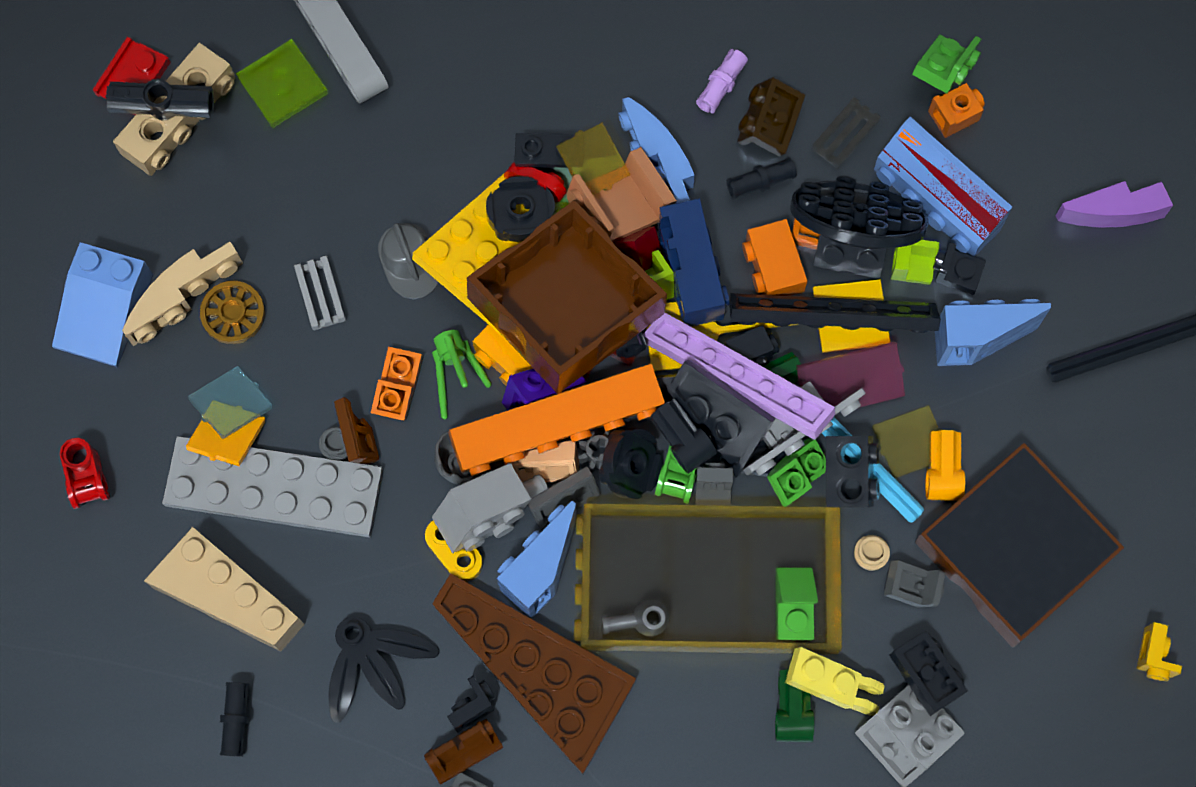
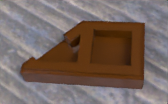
[334,397,379,464]

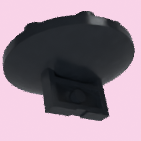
[790,176,928,279]

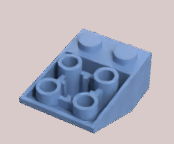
[935,299,1051,366]
[497,501,577,619]

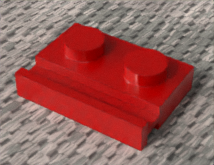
[93,36,171,115]

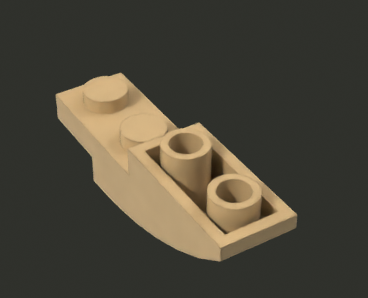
[122,242,243,346]

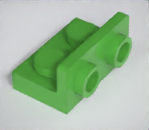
[912,35,982,94]

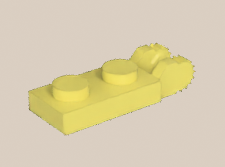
[786,647,885,716]

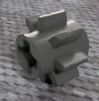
[578,430,609,473]

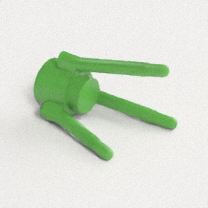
[432,330,491,420]

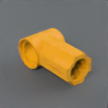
[925,430,965,501]

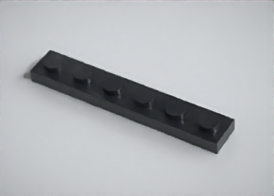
[729,293,941,333]

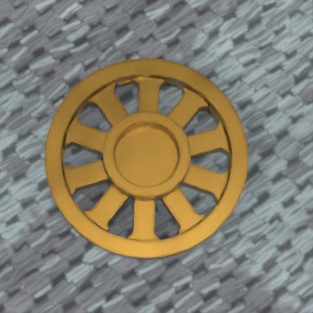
[200,281,265,344]

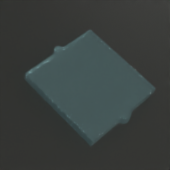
[188,366,272,439]

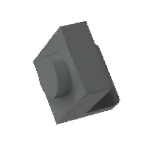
[695,463,733,512]
[884,560,945,608]

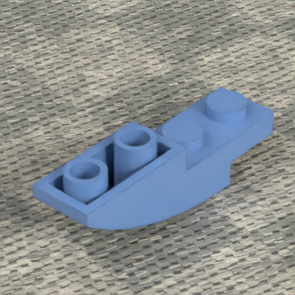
[618,97,695,203]

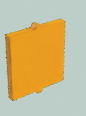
[186,402,265,467]

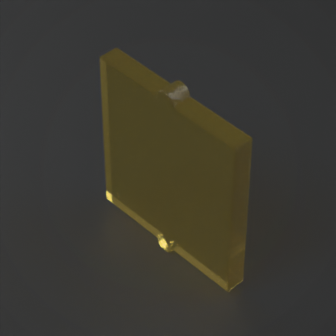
[556,122,630,195]
[872,406,943,479]

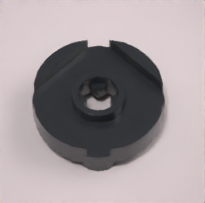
[486,176,555,242]
[599,428,662,499]

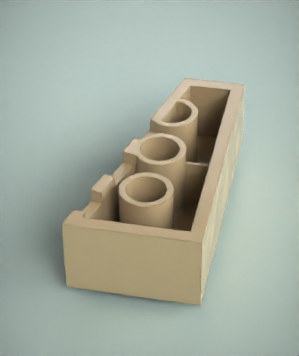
[144,527,305,651]

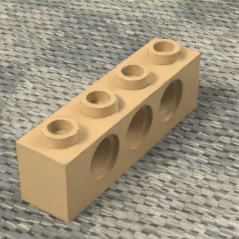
[113,42,236,176]

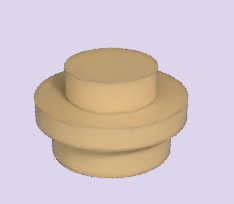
[854,535,890,571]

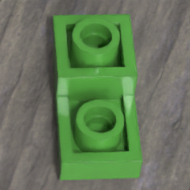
[767,438,826,507]

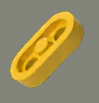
[425,521,483,582]

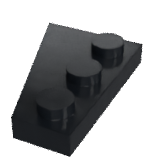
[668,359,776,478]

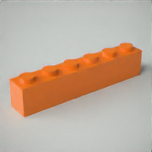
[448,364,665,476]

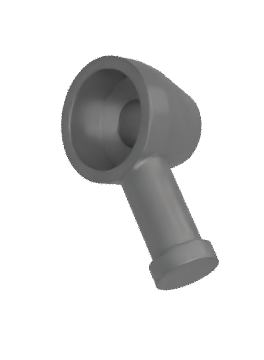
[601,600,669,636]

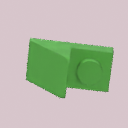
[776,568,818,640]

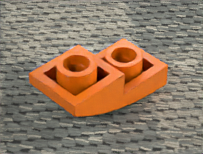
[371,346,423,421]

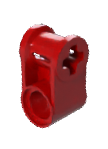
[60,438,110,509]

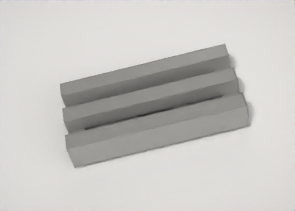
[294,256,346,331]

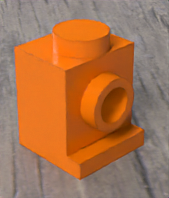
[928,83,985,138]

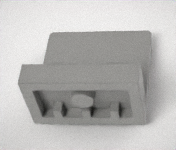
[855,685,964,787]

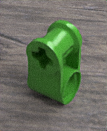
[655,445,697,504]

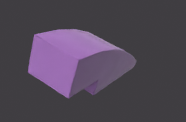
[1056,181,1173,228]

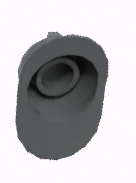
[378,223,439,299]

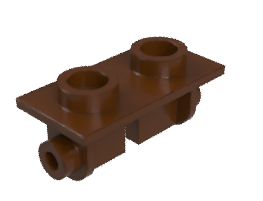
[424,718,503,785]

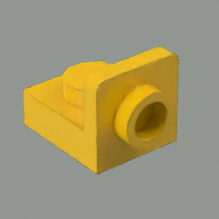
[1136,622,1182,681]

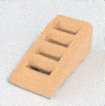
[504,441,579,482]

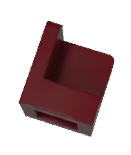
[613,226,663,271]

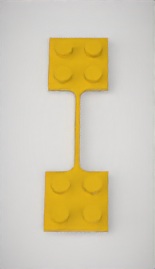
[646,279,891,371]

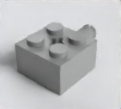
[432,463,548,554]

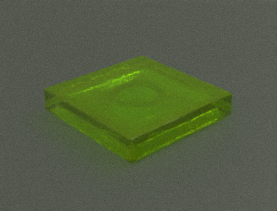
[236,39,328,128]

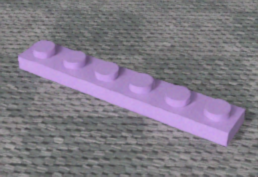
[643,312,835,440]

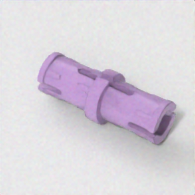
[696,49,748,113]

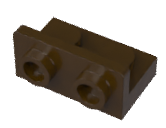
[737,77,805,156]

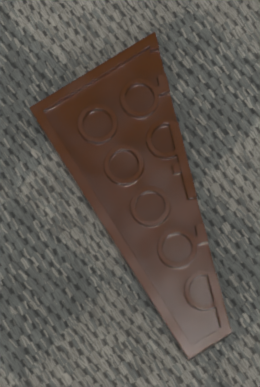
[432,573,637,775]

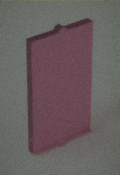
[796,341,905,408]

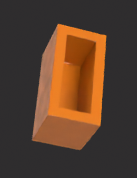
[742,219,807,296]

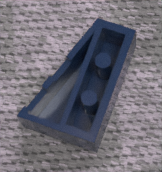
[659,198,729,327]

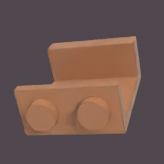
[566,147,677,242]

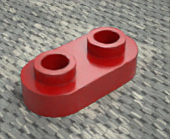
[504,162,567,206]

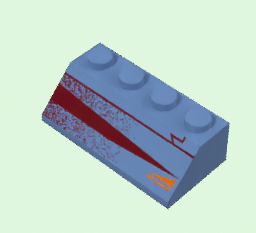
[874,117,1013,257]

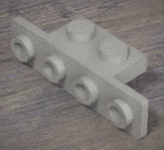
[743,381,866,476]

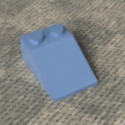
[52,242,153,367]

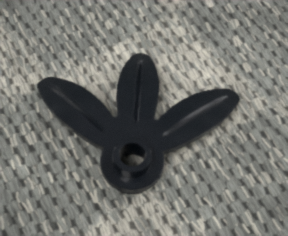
[329,617,439,722]

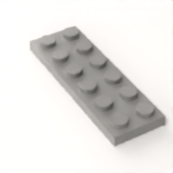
[162,436,383,538]

